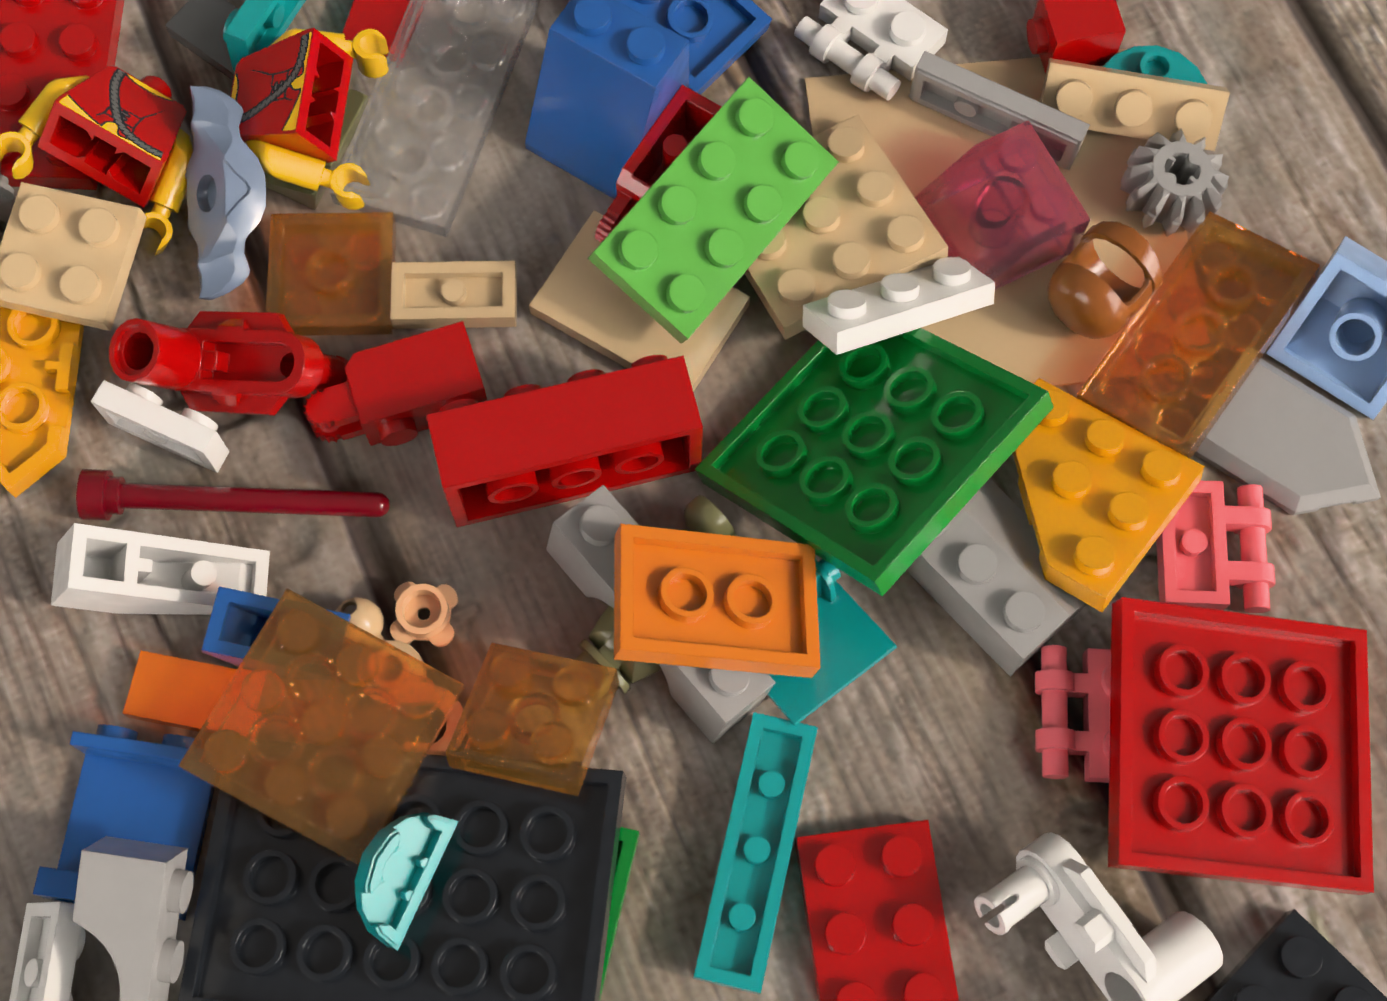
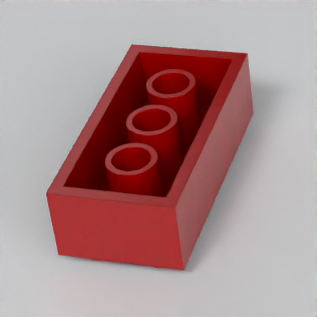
[426,355,703,528]

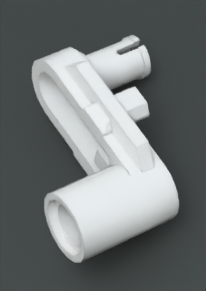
[974,832,1223,1001]

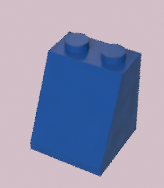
[525,0,690,199]

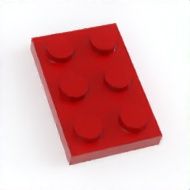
[795,820,959,1001]

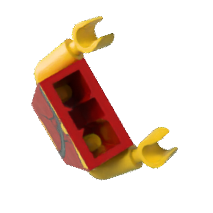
[230,27,389,210]
[0,66,193,255]

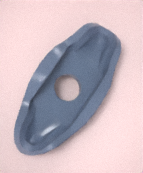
[185,86,266,300]

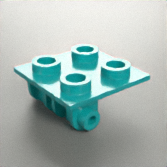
[767,559,897,726]

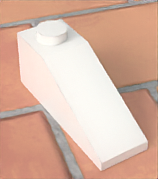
[51,523,270,615]

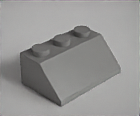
[906,478,1087,677]

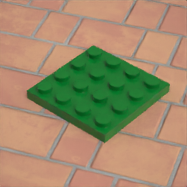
[695,328,1054,596]

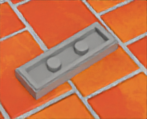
[909,51,1090,170]

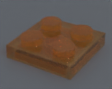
[266,212,396,336]
[445,642,619,796]

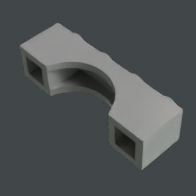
[546,485,776,744]
[72,836,193,1001]

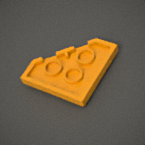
[0,307,85,498]
[1012,378,1205,612]

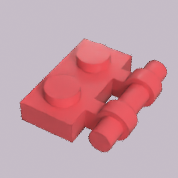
[1156,480,1276,613]
[1035,645,1111,783]

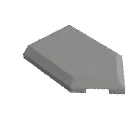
[1184,350,1381,515]

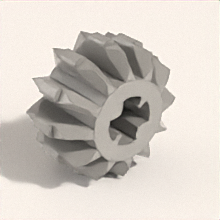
[1120,128,1229,237]

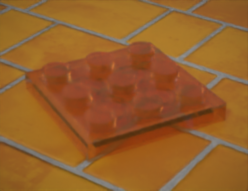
[178,588,464,866]

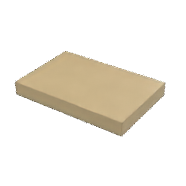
[529,210,750,392]

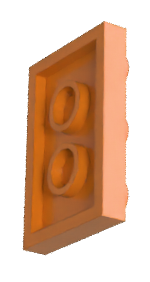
[614,523,821,678]

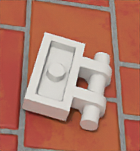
[794,0,948,101]

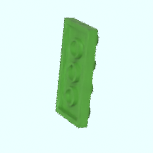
[587,77,839,343]

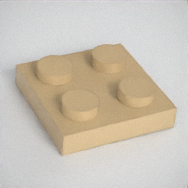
[0,182,147,331]

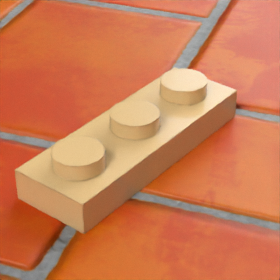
[1040,58,1230,151]

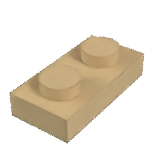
[390,261,517,329]

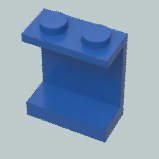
[33,724,220,921]

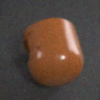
[1047,221,1163,339]

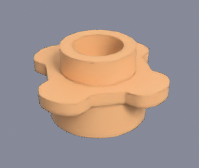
[390,582,458,647]

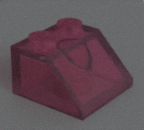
[915,120,1091,290]

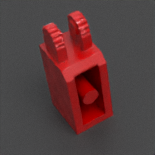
[594,84,722,242]
[304,321,488,446]

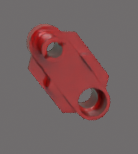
[109,311,348,416]

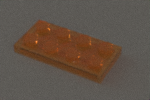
[1077,211,1320,459]

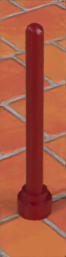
[76,469,390,521]

